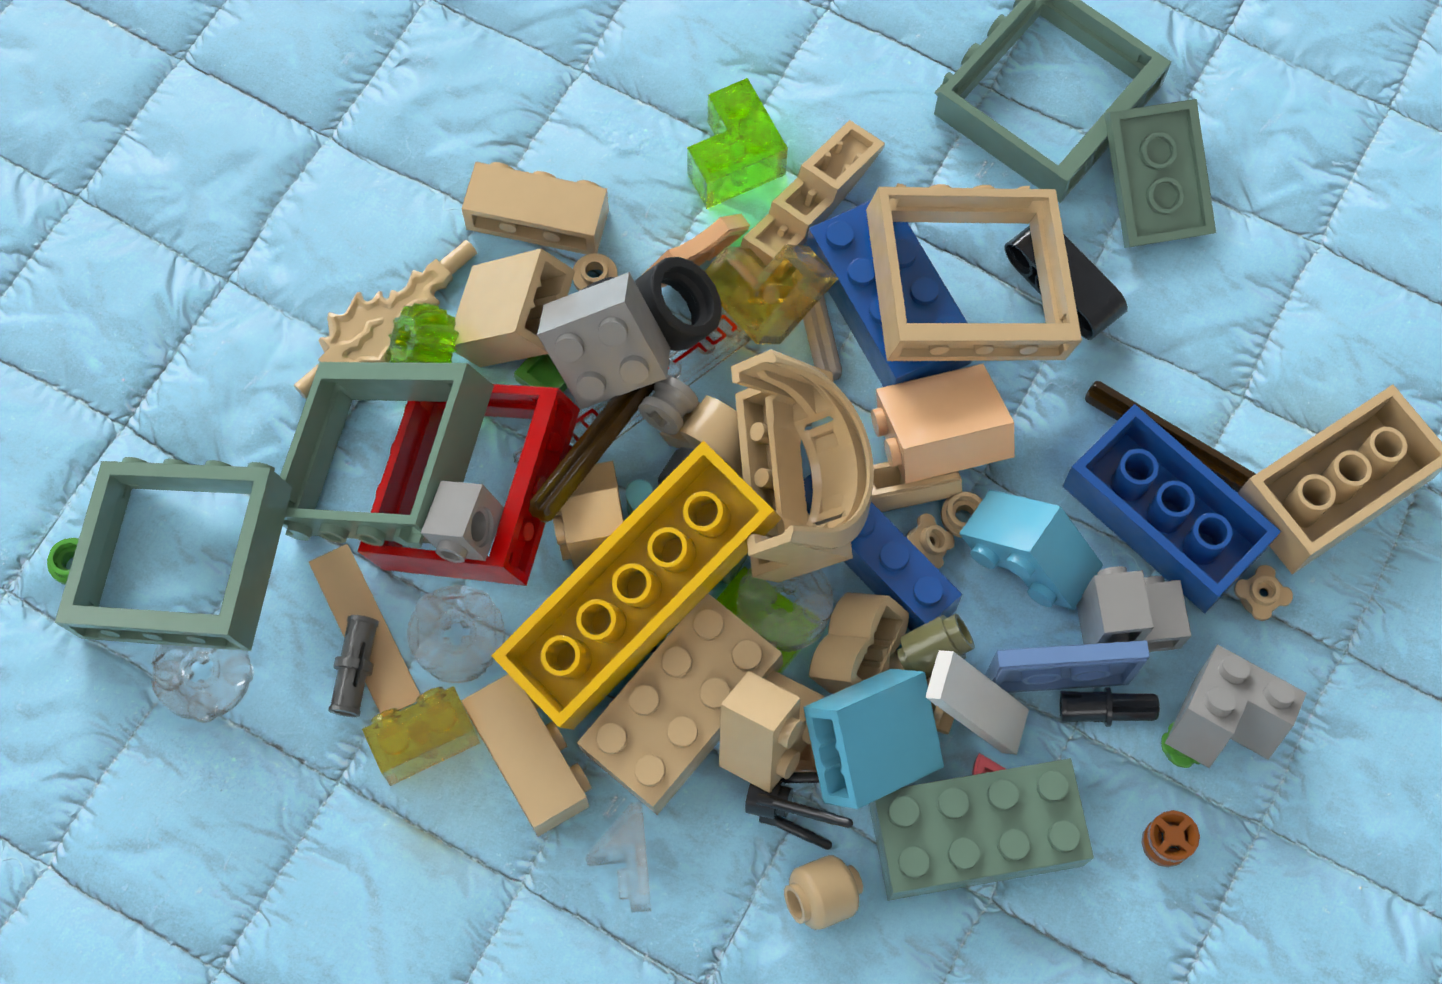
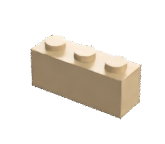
[461,162,609,255]
[461,674,592,837]

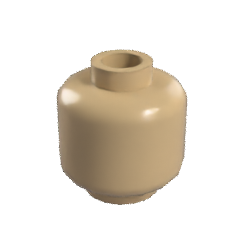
[784,855,863,930]

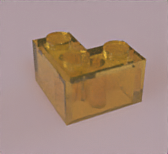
[705,244,839,344]

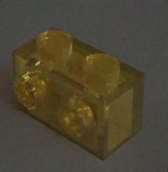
[362,686,480,786]

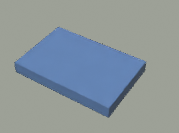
[985,640,1150,693]

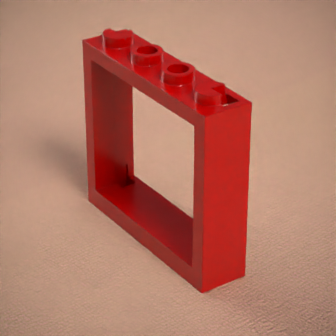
[357,384,580,586]

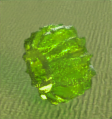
[386,303,459,363]

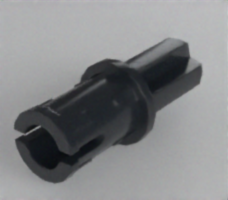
[1059,687,1160,727]

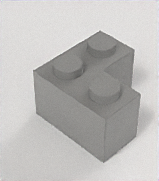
[1077,566,1192,652]
[1165,644,1307,768]

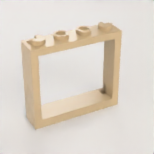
[866,183,1082,361]

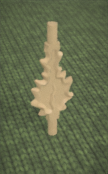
[294,240,477,399]

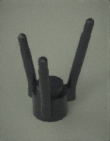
[745,772,853,850]

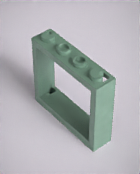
[934,0,1171,203]
[280,362,494,548]
[55,457,292,651]

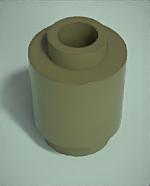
[897,613,975,679]

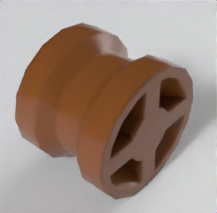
[1141,810,1200,867]

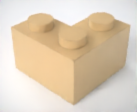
[553,461,624,570]
[719,670,824,793]

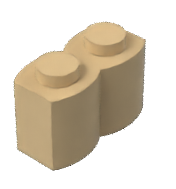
[809,592,909,694]

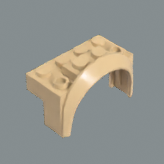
[731,349,874,583]

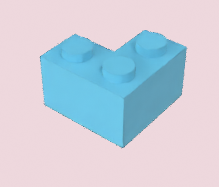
[959,490,1103,610]

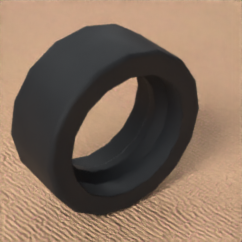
[635,257,722,351]

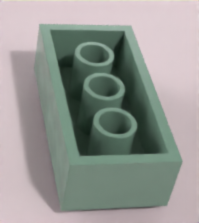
[869,758,1094,901]

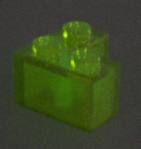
[687,78,788,209]

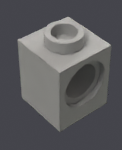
[421,481,504,563]

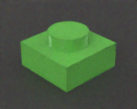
[514,354,568,392]

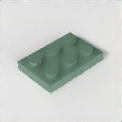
[1105,99,1216,248]

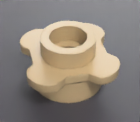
[906,513,954,569]
[1234,565,1293,621]

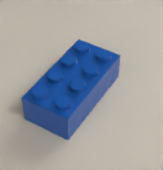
[806,200,972,387]
[1062,404,1281,613]

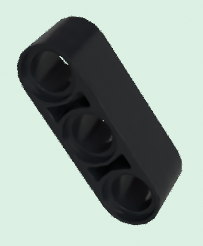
[1004,226,1128,340]

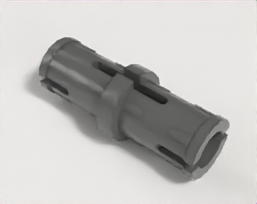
[328,615,379,717]

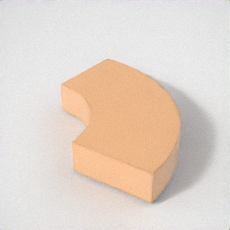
[642,214,750,288]

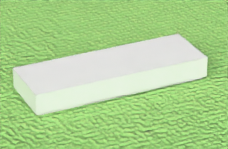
[925,650,1029,755]

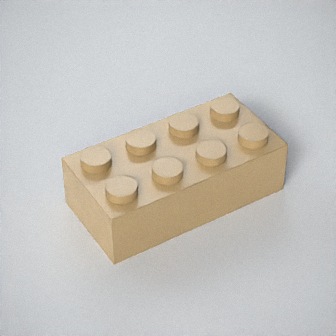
[1238,384,1442,574]
[577,594,783,815]

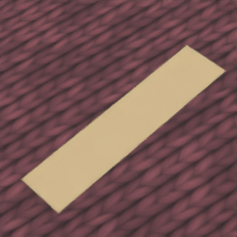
[309,543,422,718]

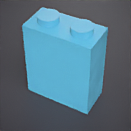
[803,669,944,809]

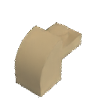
[659,395,743,478]

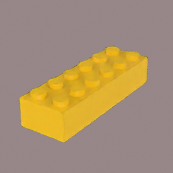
[491,440,782,730]

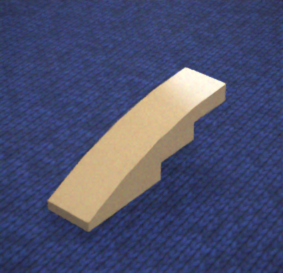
[740,120,885,274]

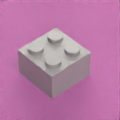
[537,272,670,409]

